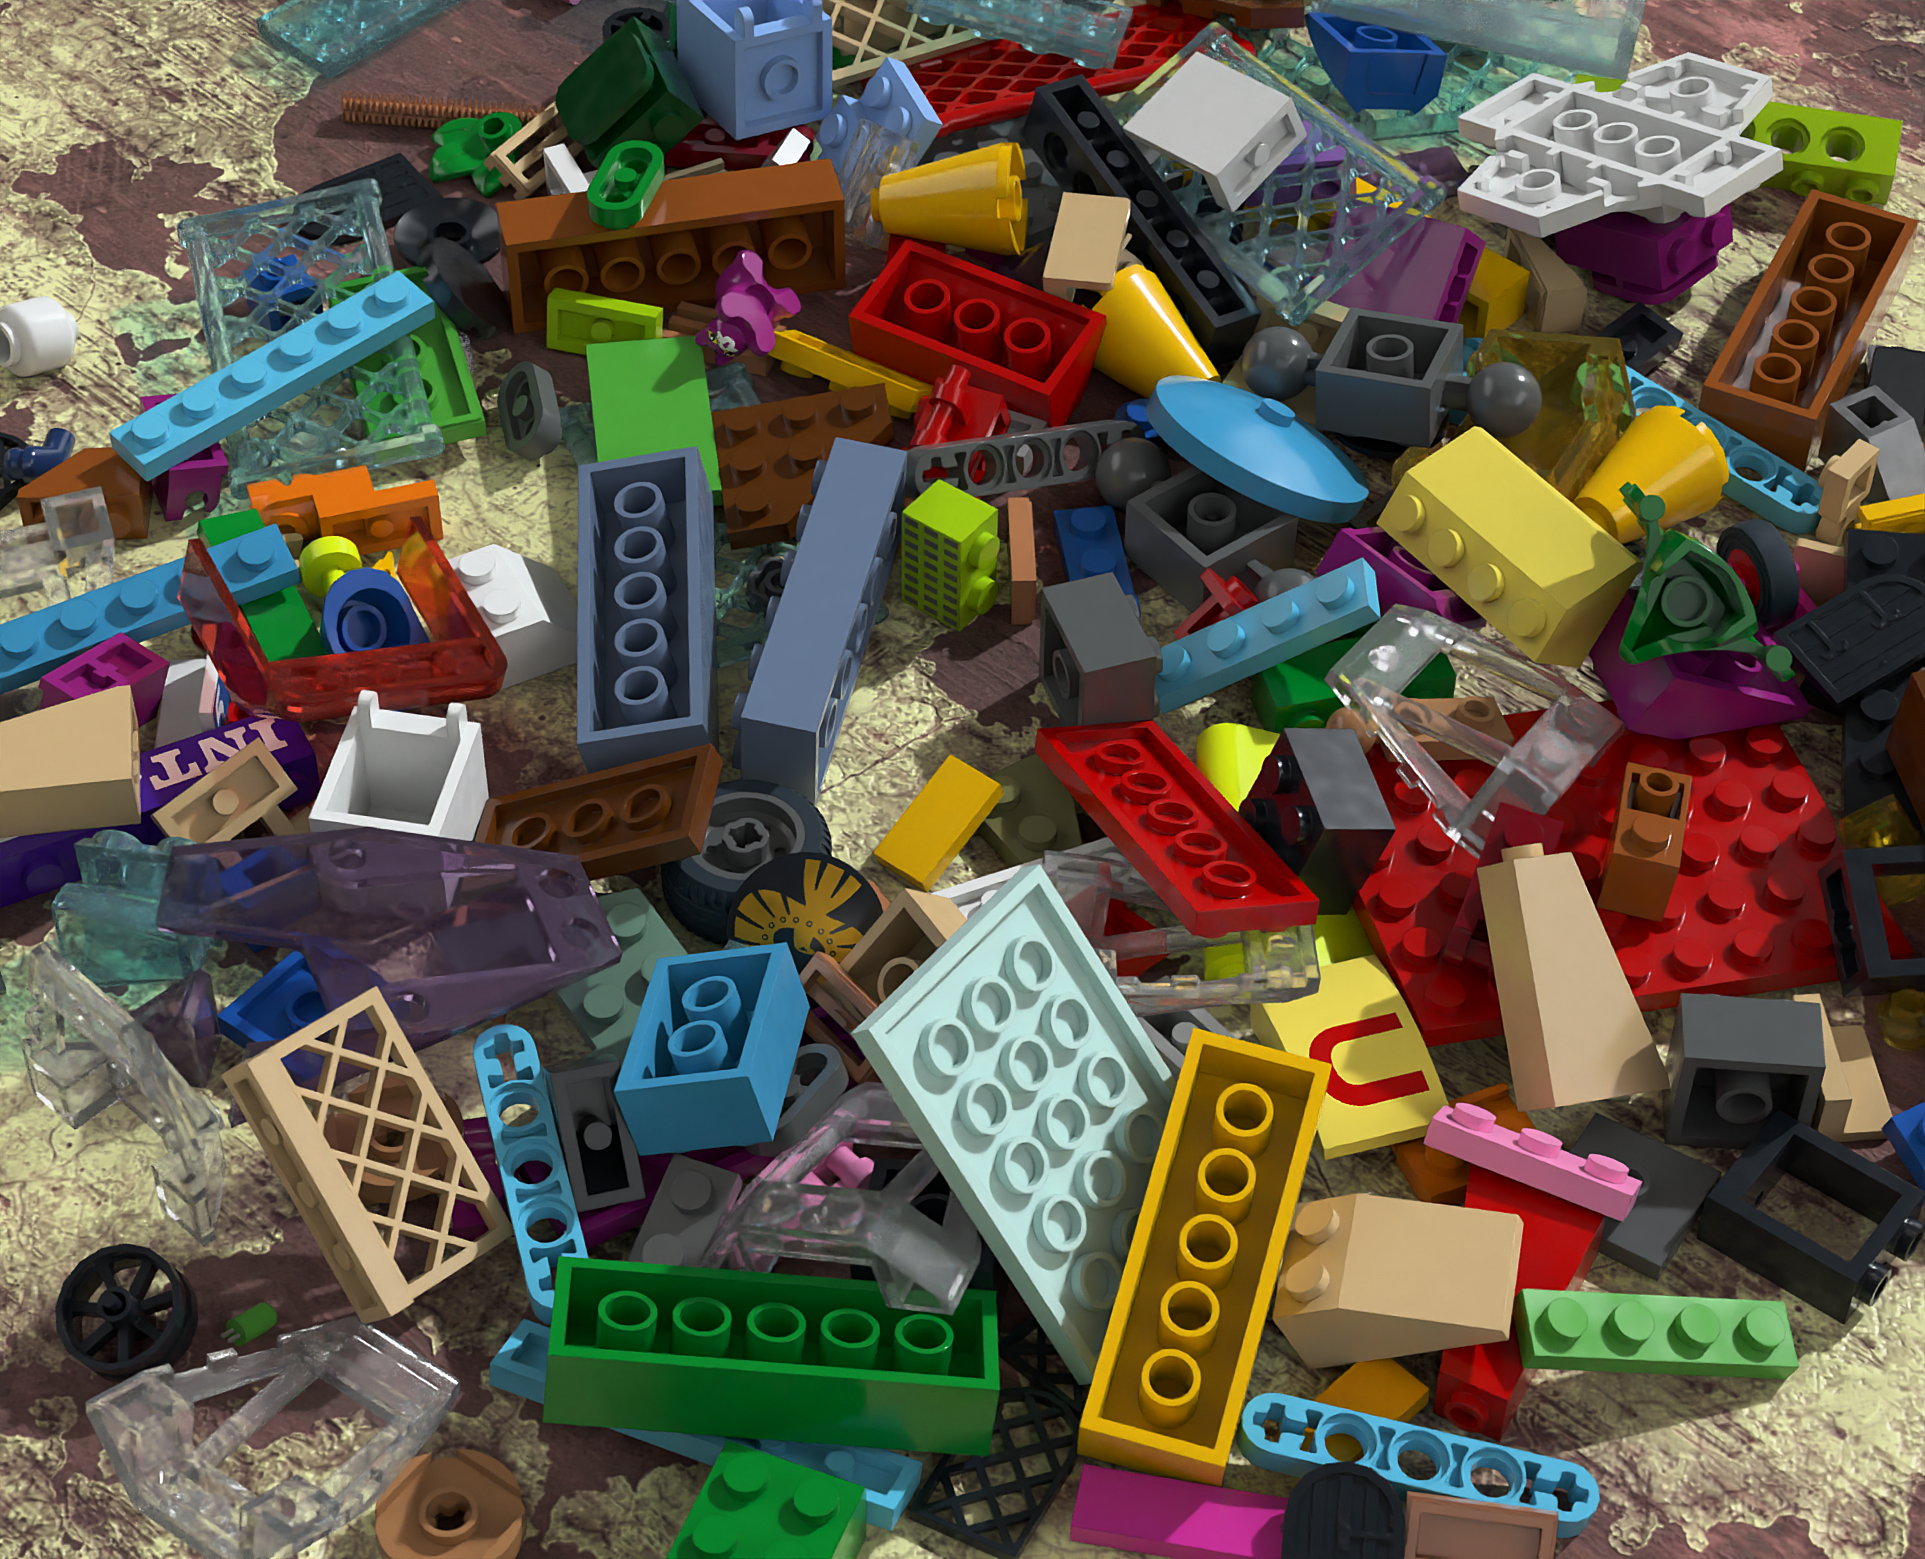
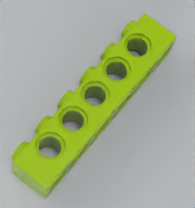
[1574,74,1903,205]

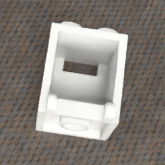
[309,690,489,925]

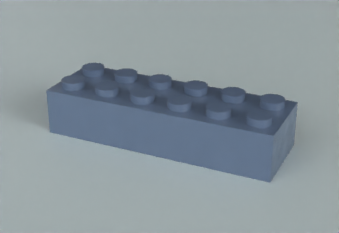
[731,437,907,807]
[577,446,719,774]

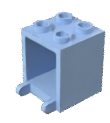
[676,0,832,140]

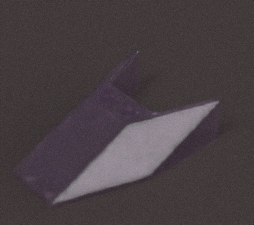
[155,827,623,1128]

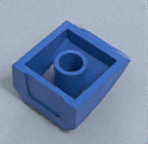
[1304,13,1447,115]

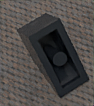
[542,1053,646,1213]

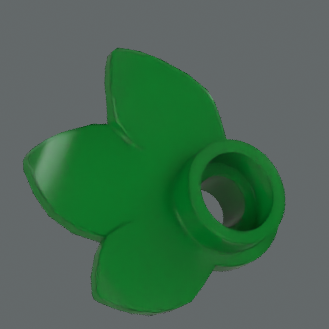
[429,112,523,198]

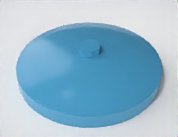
[1145,375,1369,523]

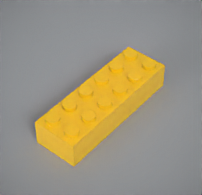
[1077,1028,1332,1487]

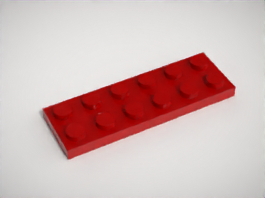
[1034,720,1320,938]

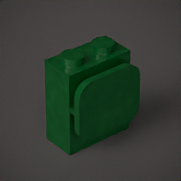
[555,16,704,169]

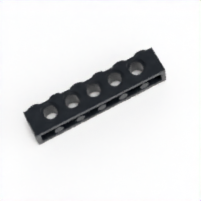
[1022,74,1262,367]

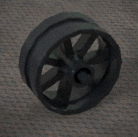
[55,1243,199,1385]

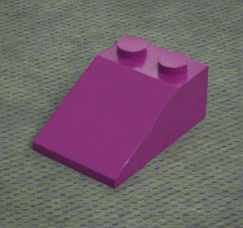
[1589,588,1811,740]

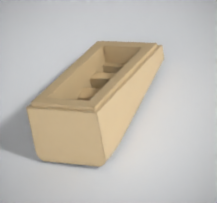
[1504,227,1588,335]

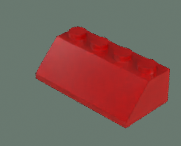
[848,239,1107,428]

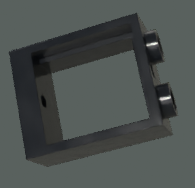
[1818,845,1925,998]
[1696,1109,1925,1325]

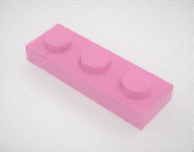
[1423,1103,1643,1222]

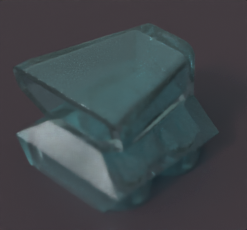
[52,829,227,989]

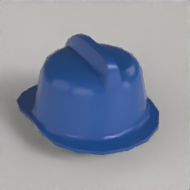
[320,567,437,712]

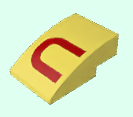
[1249,954,1450,1161]

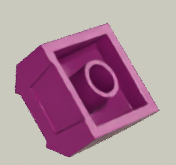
[1316,526,1487,633]

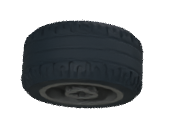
[660,780,832,946]

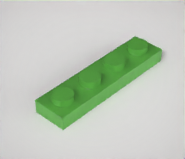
[1512,1289,1799,1379]

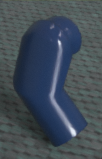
[3,428,75,484]

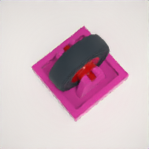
[1716,519,1817,645]

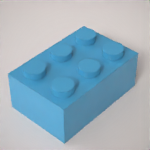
[614,942,810,1156]

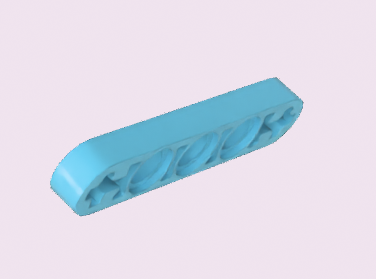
[1573,356,1823,534]
[473,1024,588,1326]
[1236,1393,1600,1538]

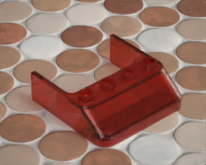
[177,516,508,722]

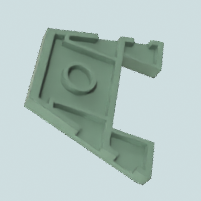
[434,888,688,1090]

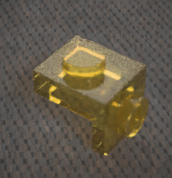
[1834,794,1925,909]

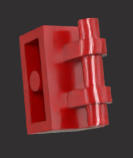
[900,365,1012,500]

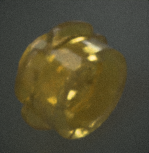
[1875,989,1925,1051]

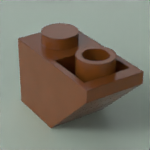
[17,447,154,542]
[1596,762,1692,922]

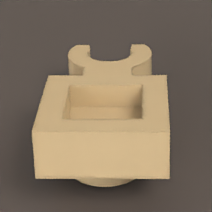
[1816,439,1880,547]

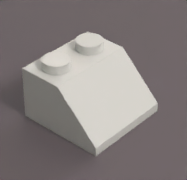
[437,544,577,693]

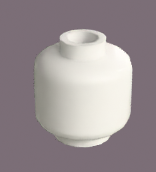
[0,296,78,377]

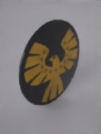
[726,852,884,1010]

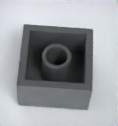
[1039,572,1163,727]
[1662,993,1826,1150]

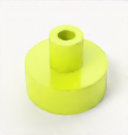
[299,536,363,597]

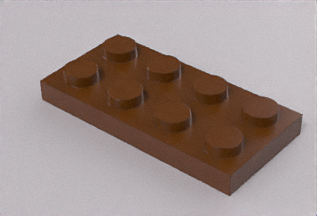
[459,743,723,906]

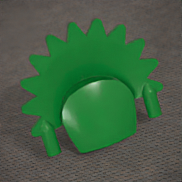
[1618,482,1795,683]

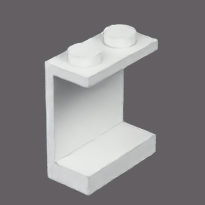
[1123,51,1307,213]

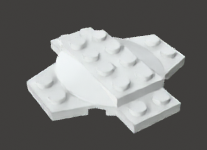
[1457,52,1783,238]

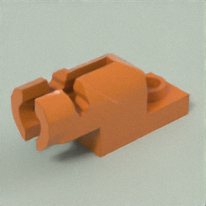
[246,465,444,556]

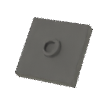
[1569,1112,1721,1281]

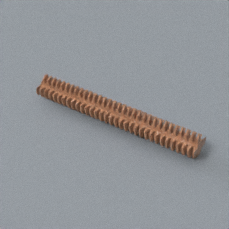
[341,90,556,137]

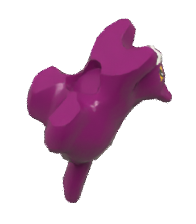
[694,250,801,366]

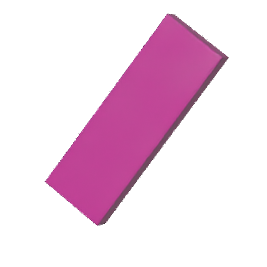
[1070,1464,1289,1559]

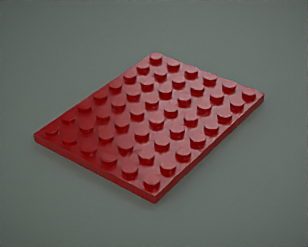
[1352,700,1914,1047]

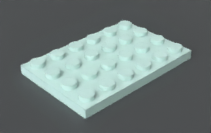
[851,864,1177,1385]

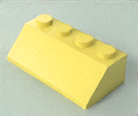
[1376,426,1644,668]

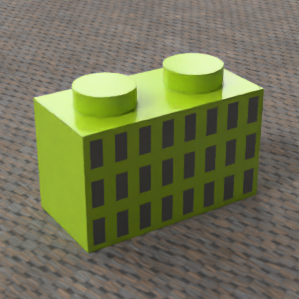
[902,479,1000,632]

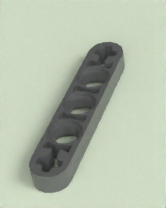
[906,420,1146,500]

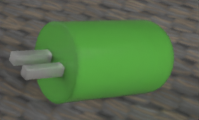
[221,1302,278,1346]

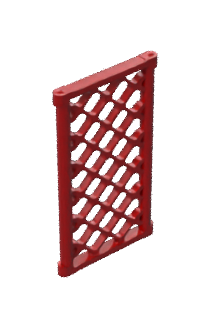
[860,0,1256,139]

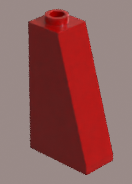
[1433,1164,1606,1442]

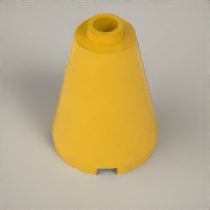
[870,142,1028,256]
[1082,264,1222,399]
[1572,405,1729,544]

